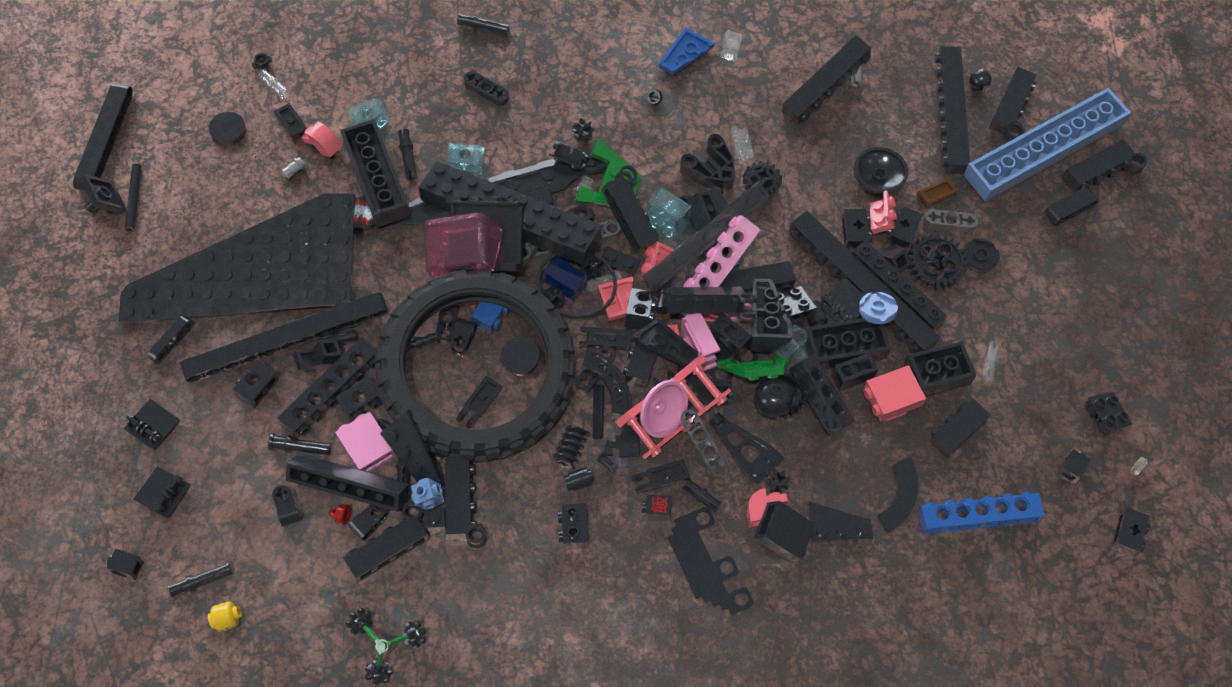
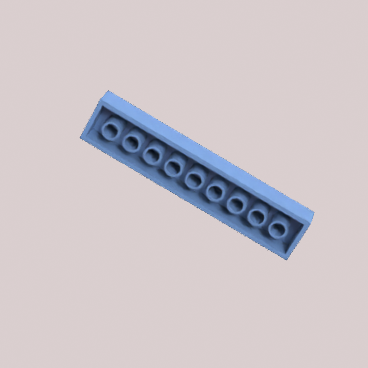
[964,87,1131,202]

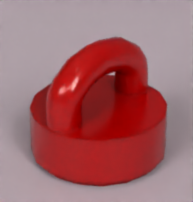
[329,504,351,525]

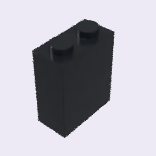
[754,501,815,561]

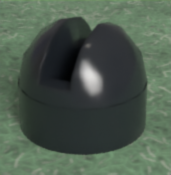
[647,89,663,104]

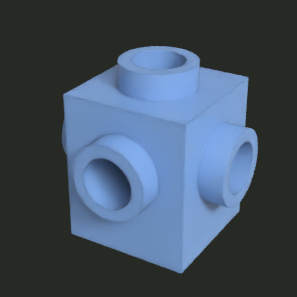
[411,478,445,509]

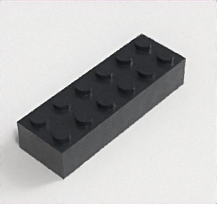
[340,119,411,228]

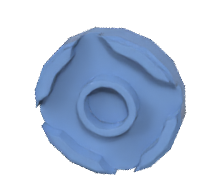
[859,292,898,324]

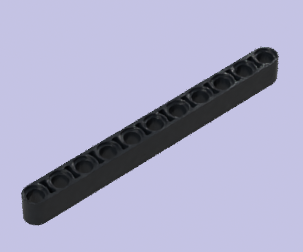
[180,292,389,383]

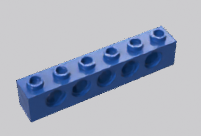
[917,492,1045,535]

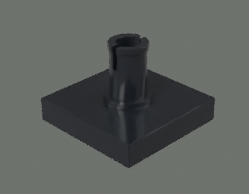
[80,174,127,214]

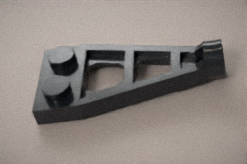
[709,412,785,486]

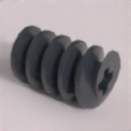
[553,425,590,470]

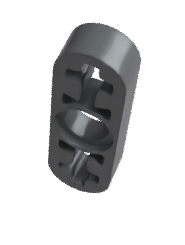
[923,209,978,232]

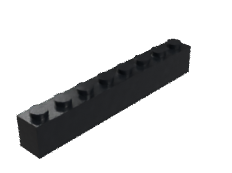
[934,46,970,175]

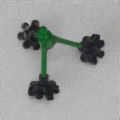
[346,608,426,685]

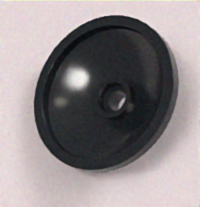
[854,147,909,194]

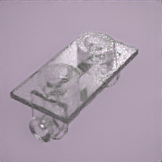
[730,126,755,165]

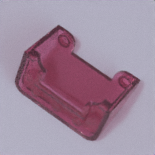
[423,213,503,278]

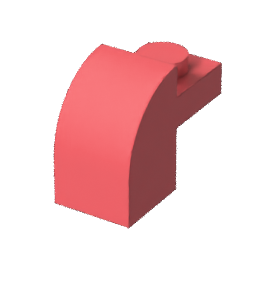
[301,122,343,157]
[746,488,788,527]

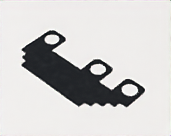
[668,507,754,615]

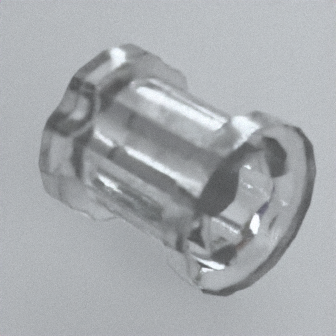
[572,176,596,197]

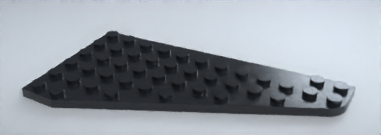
[119,193,356,323]

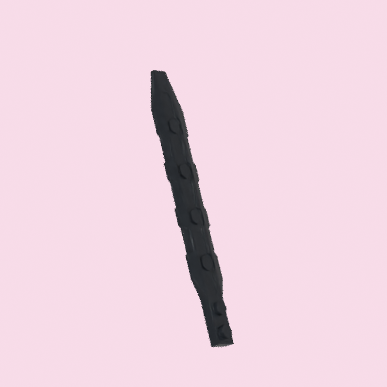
[399,155,607,225]

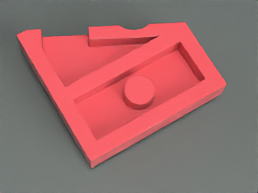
[598,276,633,321]

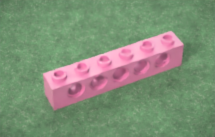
[680,215,760,317]

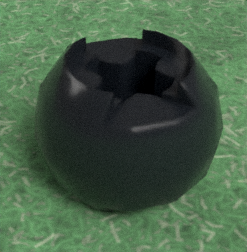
[969,69,992,90]

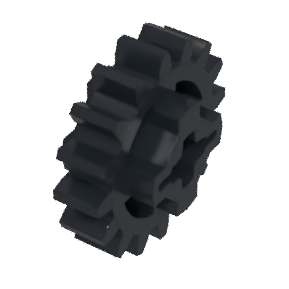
[742,161,782,197]

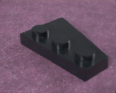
[632,318,698,367]
[808,502,873,543]

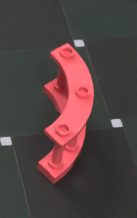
[615,354,731,459]

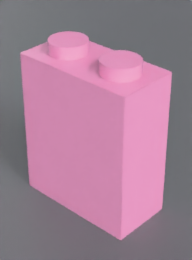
[335,412,396,472]

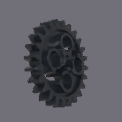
[907,233,968,290]

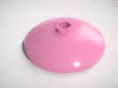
[640,380,688,438]

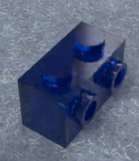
[543,256,587,301]

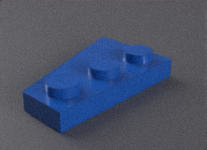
[658,28,715,75]

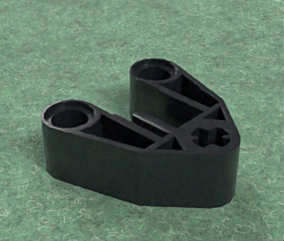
[680,134,735,191]

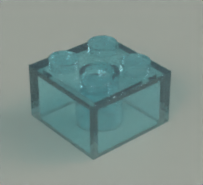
[647,187,691,240]

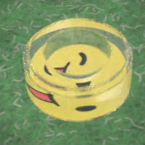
[1130,456,1148,476]

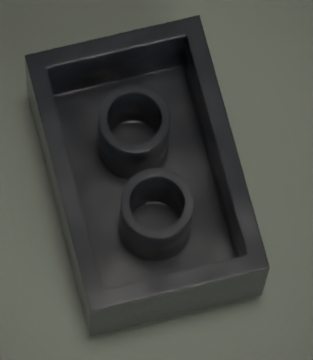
[904,341,976,396]

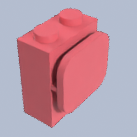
[863,365,926,422]

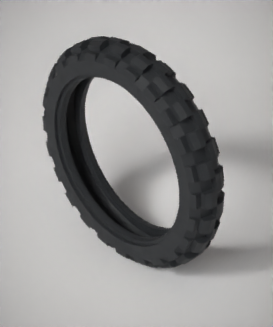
[375,269,576,462]

